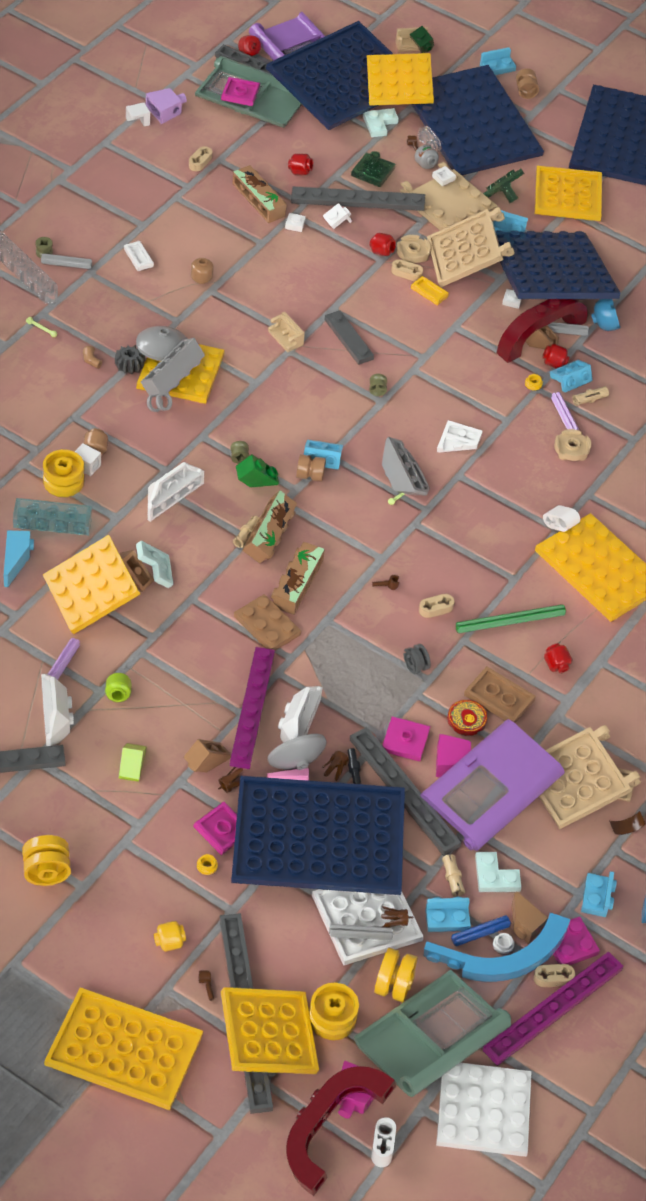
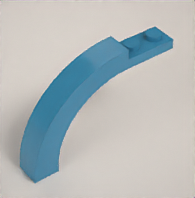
[423,913,571,982]

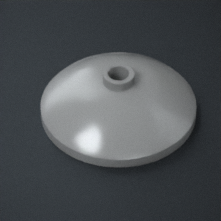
[136,326,188,361]
[267,734,327,770]

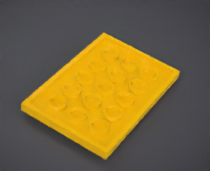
[535,513,646,622]
[44,987,203,1110]

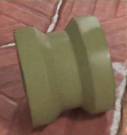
[35,237,53,258]
[369,374,387,396]
[230,441,249,464]

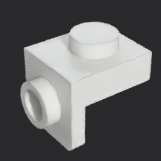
[323,203,352,229]

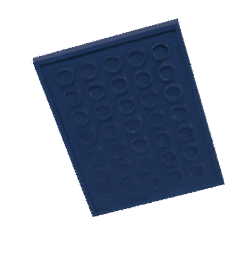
[266,21,393,130]
[412,65,544,175]
[569,84,646,185]
[496,230,621,299]
[231,776,405,895]

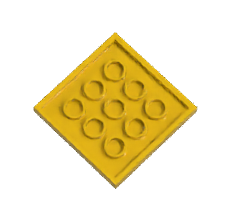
[367,53,434,105]
[534,166,602,221]
[136,344,224,404]
[43,535,141,634]
[221,987,319,1074]

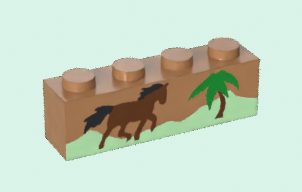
[233,165,287,223]
[242,490,297,563]
[271,542,325,615]

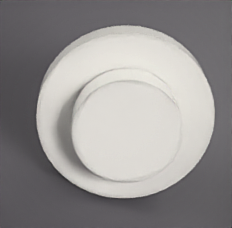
[493,933,514,954]

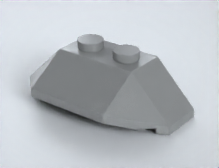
[382,437,430,496]

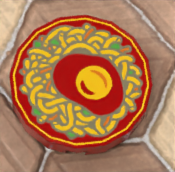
[447,700,487,736]

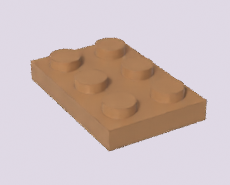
[234,594,301,651]
[464,666,536,723]

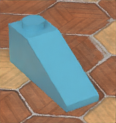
[4,530,34,587]

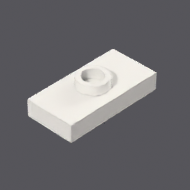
[124,241,154,271]

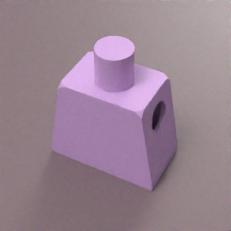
[146,88,187,124]

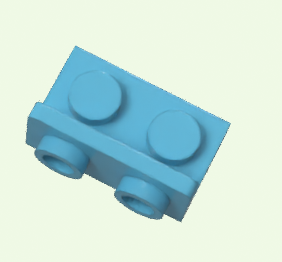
[480,47,516,75]
[493,210,528,232]
[550,360,593,392]
[304,440,343,469]
[581,871,617,917]
[425,897,471,932]

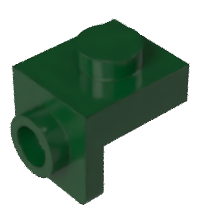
[410,26,434,53]

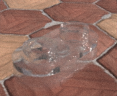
[418,126,441,152]

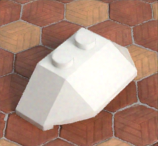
[147,462,204,522]
[41,674,74,746]
[278,686,323,743]

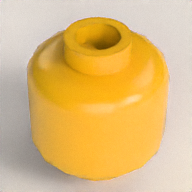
[153,921,186,952]

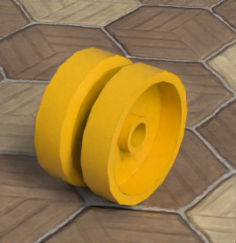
[43,449,84,497]
[22,835,71,886]
[374,947,418,1003]
[309,982,359,1041]

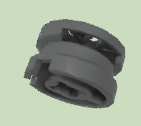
[403,643,431,674]

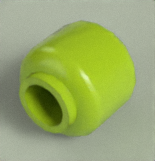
[105,673,132,702]

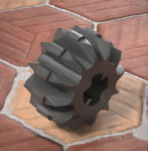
[115,345,145,374]

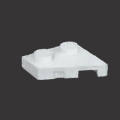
[437,420,482,453]

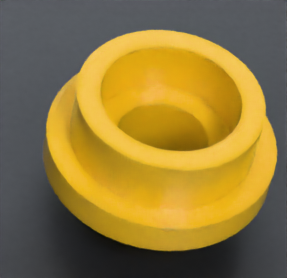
[525,374,543,390]
[197,854,218,875]

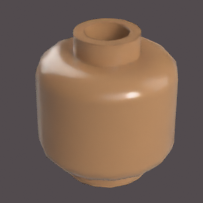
[191,258,213,284]
[84,428,108,455]

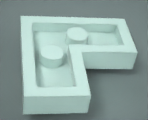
[363,108,399,137]
[136,541,173,588]
[475,852,521,892]

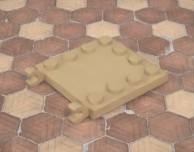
[400,162,498,230]
[427,207,515,287]
[539,725,641,829]

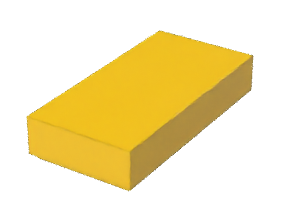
[411,276,449,305]

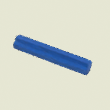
[451,915,511,946]

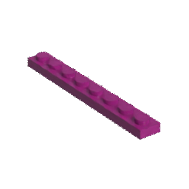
[230,647,275,769]
[482,951,623,1066]

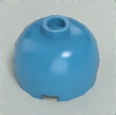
[591,299,620,331]

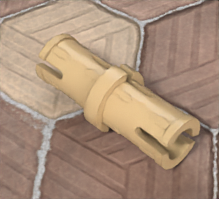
[572,386,609,406]
[233,516,259,548]
[442,854,465,897]

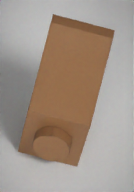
[526,325,559,349]
[120,550,154,592]
[183,739,231,773]
[512,892,548,944]

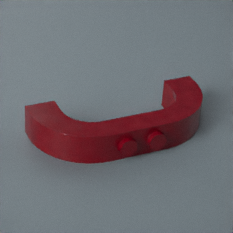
[497,299,588,363]
[286,1066,396,1196]

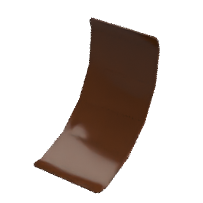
[609,811,646,835]

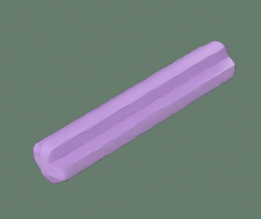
[551,392,579,430]
[48,638,80,680]

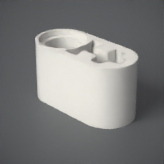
[543,505,580,532]
[371,1117,396,1167]

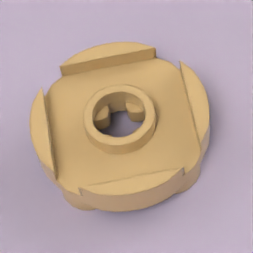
[396,235,431,263]
[554,429,591,461]

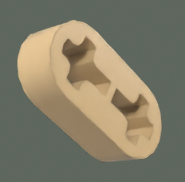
[189,146,212,171]
[391,259,423,281]
[419,594,454,618]
[533,964,575,987]

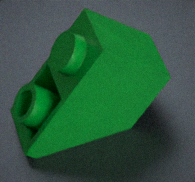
[236,454,279,487]

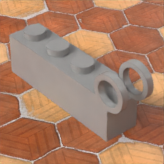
[141,338,205,412]

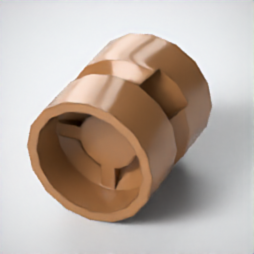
[516,69,539,99]
[296,454,326,482]

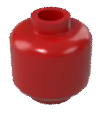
[238,35,261,56]
[288,154,313,175]
[370,233,396,256]
[542,343,570,369]
[544,643,573,674]

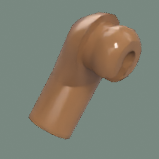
[83,346,102,369]

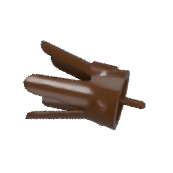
[322,751,349,781]
[218,767,243,793]
[381,906,414,927]

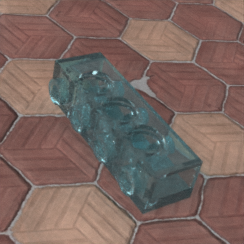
[13,498,92,536]

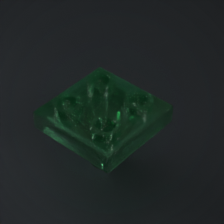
[351,151,395,187]
[483,168,525,203]

